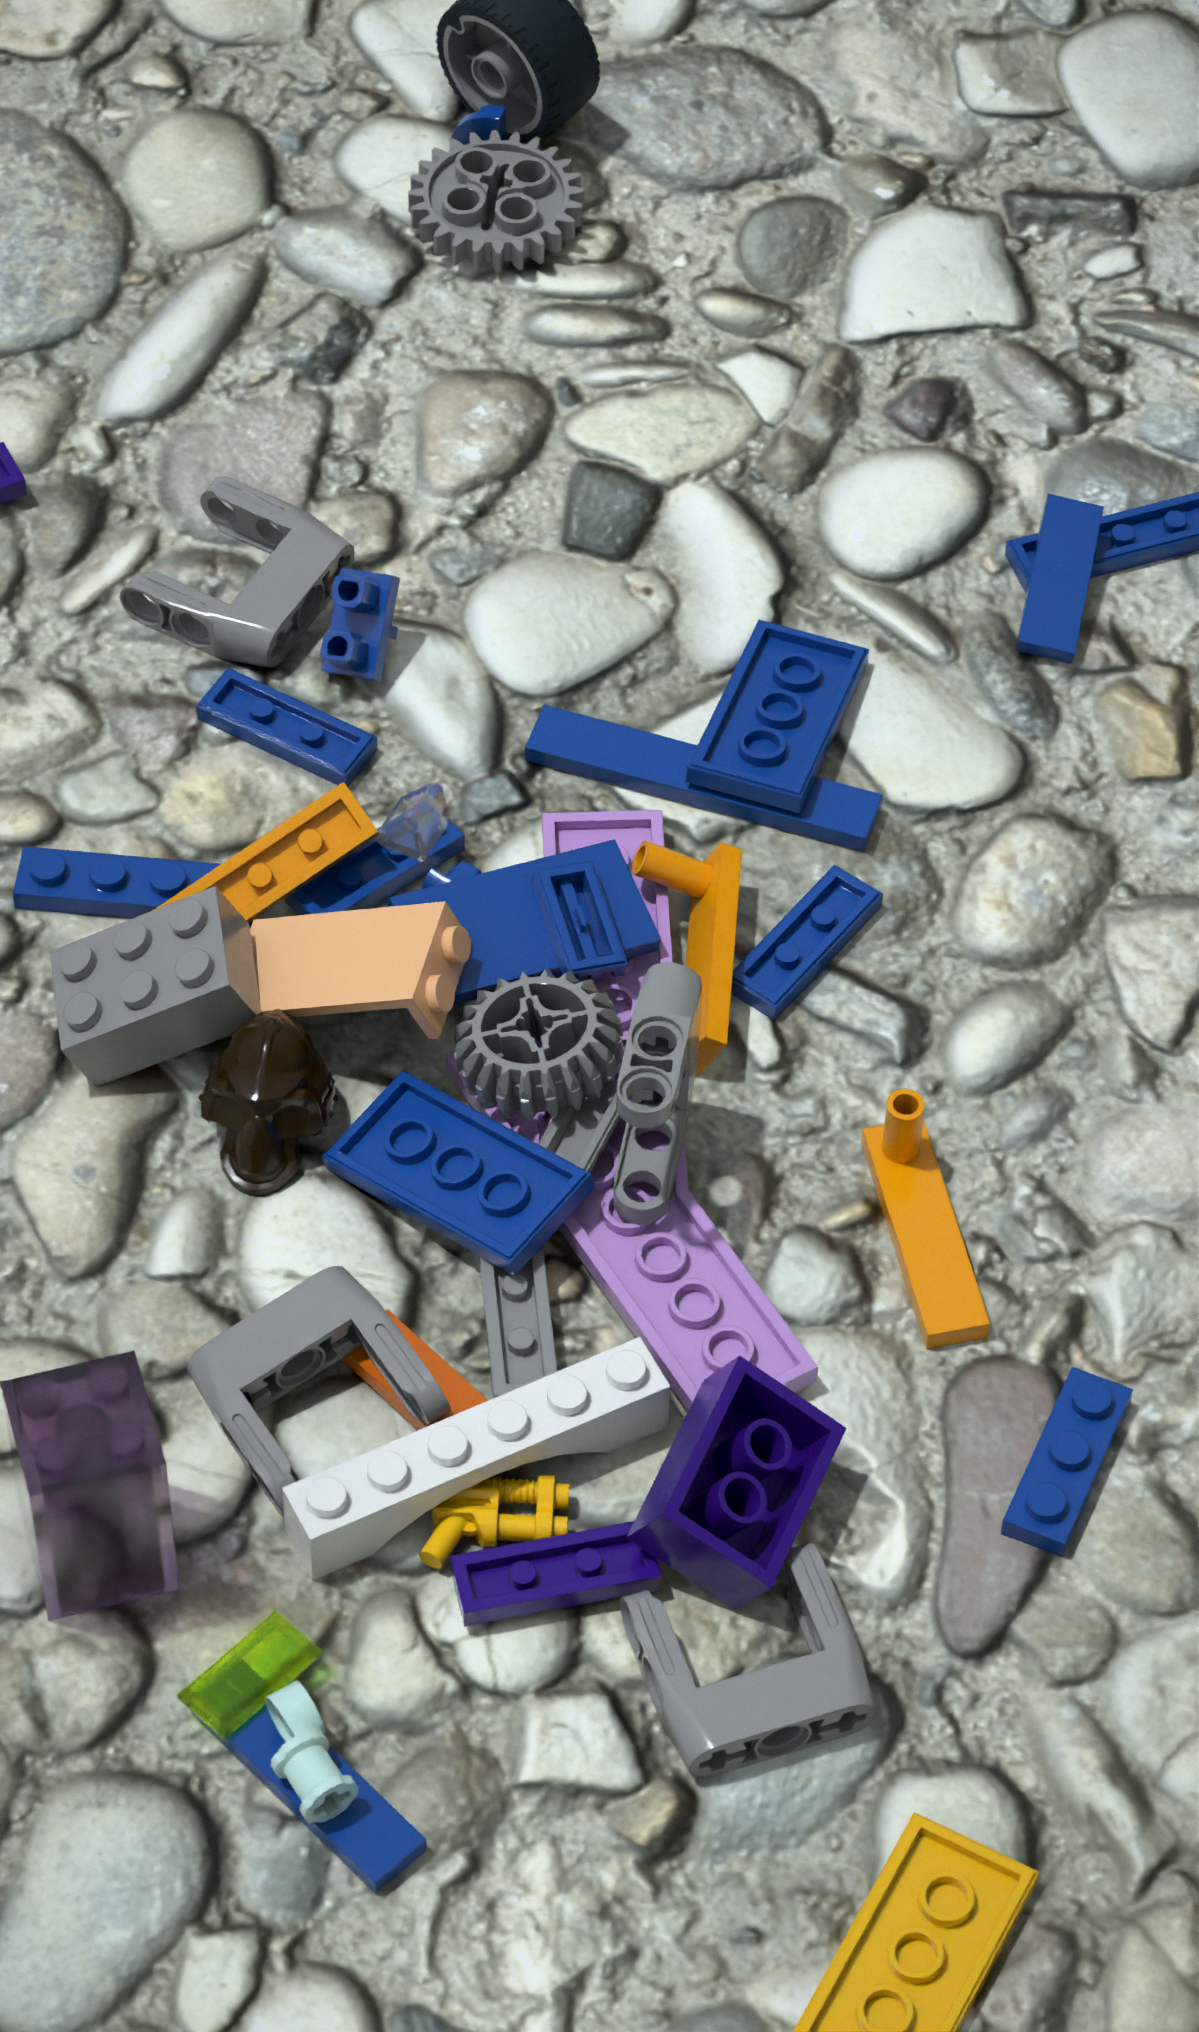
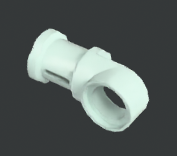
[265,1681,359,1823]

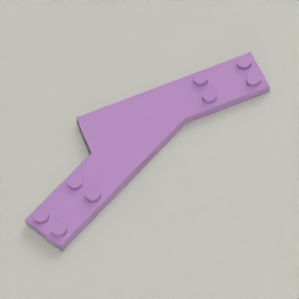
[446,810,818,1411]

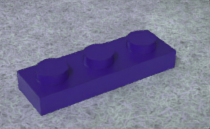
[450,1521,662,1627]

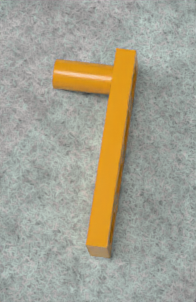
[152,782,379,923]
[632,840,742,1076]
[861,1089,990,1349]

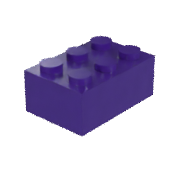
[626,1355,846,1611]

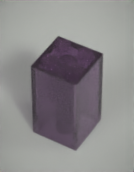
[0,1350,180,1621]

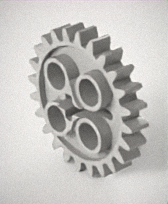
[408,130,584,272]

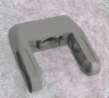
[119,476,355,668]
[613,962,702,1224]
[187,1266,451,1517]
[620,1542,876,1777]

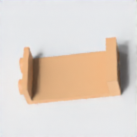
[232,901,472,1039]

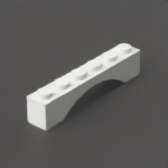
[282,1337,670,1581]

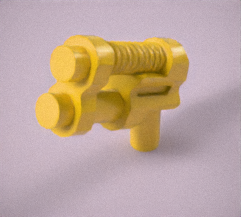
[419,1475,570,1569]

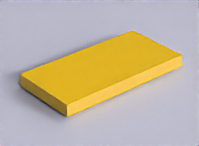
[793,1812,1039,2032]

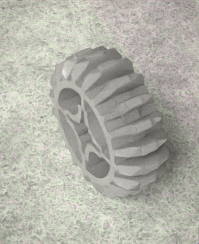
[454,967,624,1122]

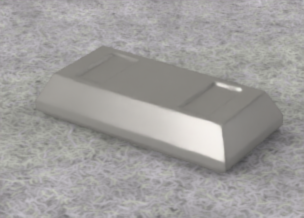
[538,1079,631,1173]

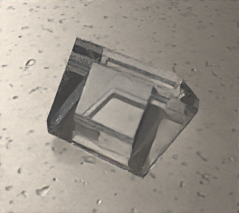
[375,782,451,862]

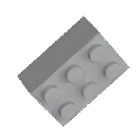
[50,886,261,1087]

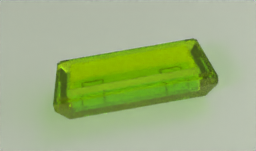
[177,1609,323,1740]

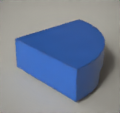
[451,105,506,145]

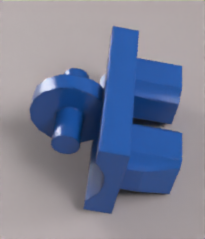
[320,568,400,682]

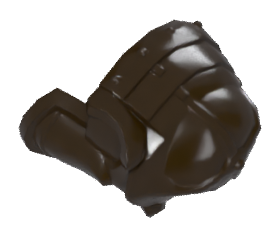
[198,1009,338,1196]

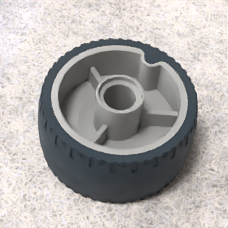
[436,0,600,143]

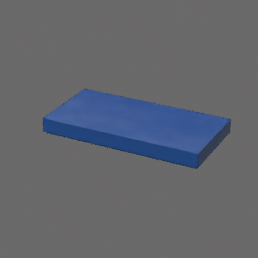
[686,620,870,813]
[387,839,661,1005]
[322,1071,596,1276]

